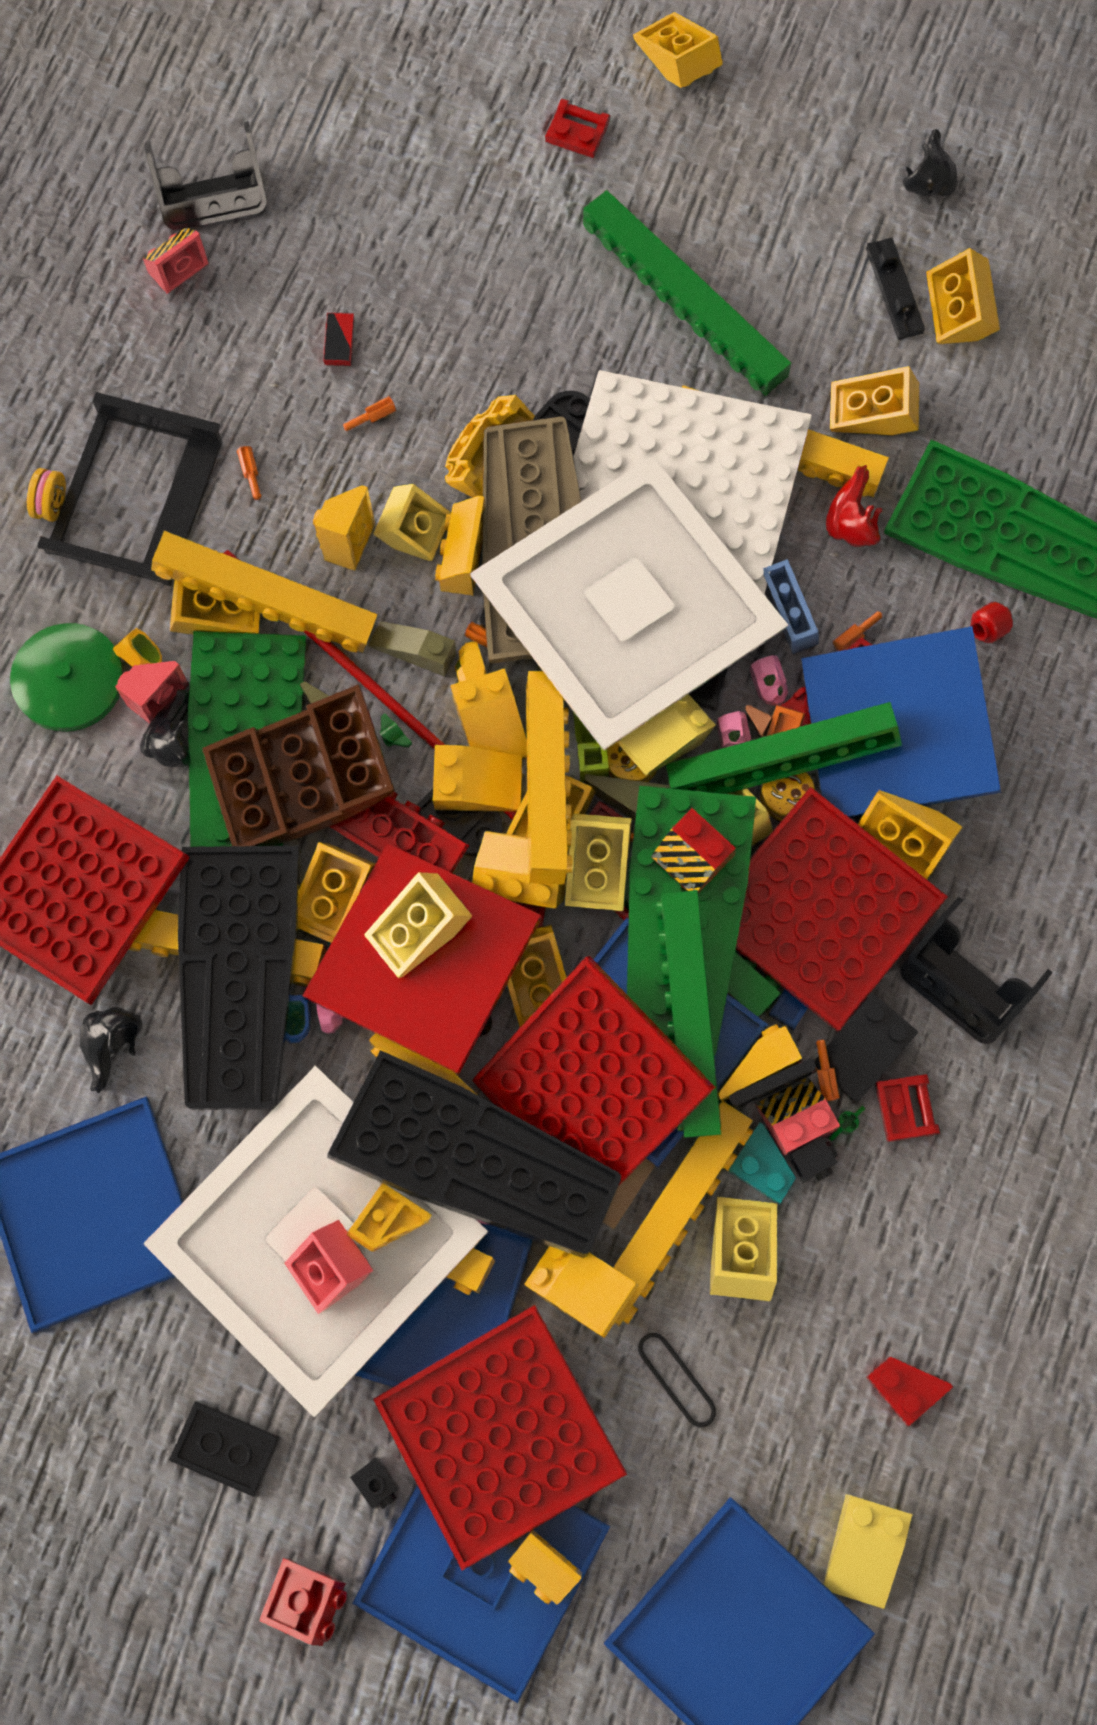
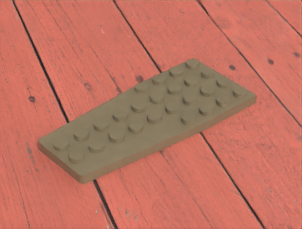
[482,417,582,664]

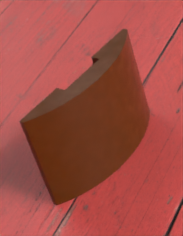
[202,684,395,846]

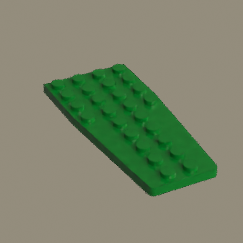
[884,439,1097,619]
[188,631,307,847]
[627,785,756,1056]

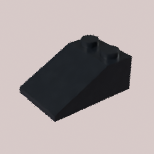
[814,993,918,1104]

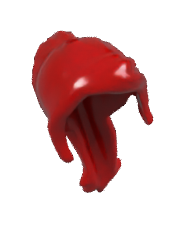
[826,465,882,547]

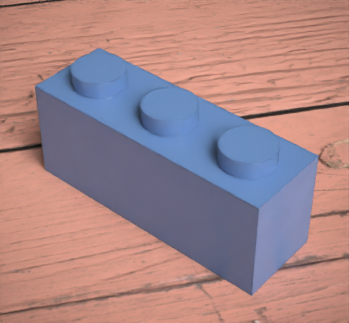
[763,559,819,654]

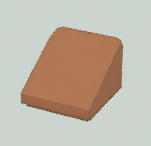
[745,705,772,738]

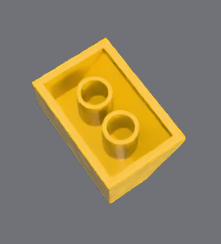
[926,248,1000,344]
[313,485,375,571]
[435,496,485,596]
[472,831,569,909]

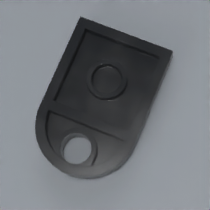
[533,391,590,455]
[417,788,503,856]

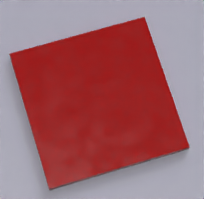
[0,775,190,1005]
[736,787,948,1032]
[302,843,542,1074]
[472,956,716,1187]
[373,1305,628,1571]

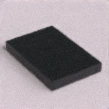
[729,1058,817,1109]
[169,1401,281,1497]

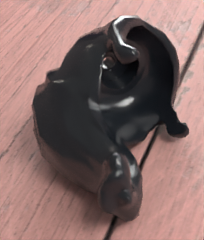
[903,129,958,196]
[140,689,191,767]
[80,1007,143,1093]

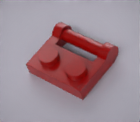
[545,98,611,158]
[875,1074,940,1142]

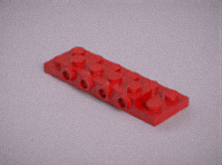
[329,791,469,874]

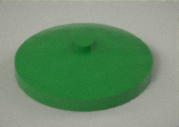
[10,623,124,732]

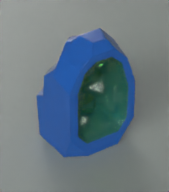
[285,995,311,1044]

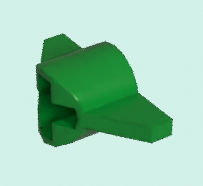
[380,713,412,747]
[828,1105,866,1142]

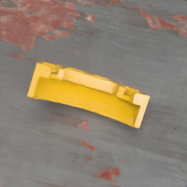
[445,395,535,498]

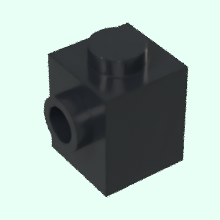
[788,1136,838,1184]
[350,1457,400,1510]

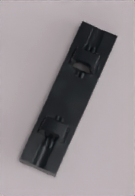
[866,238,925,340]

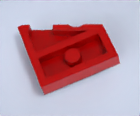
[866,1357,953,1426]

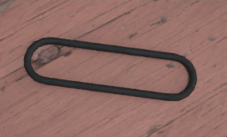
[638,1333,716,1427]

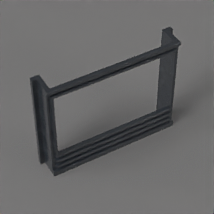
[37,392,223,586]

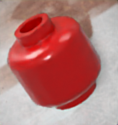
[970,602,1013,643]

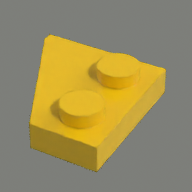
[347,1183,432,1252]

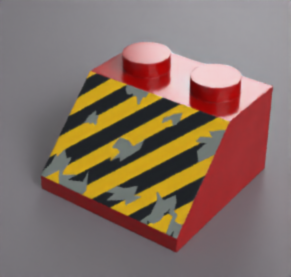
[651,808,736,893]

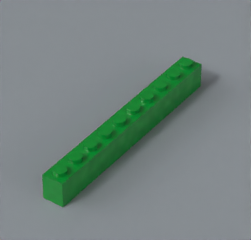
[583,189,791,396]

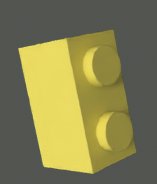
[373,484,451,561]

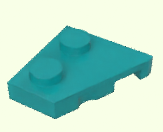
[728,1122,796,1204]

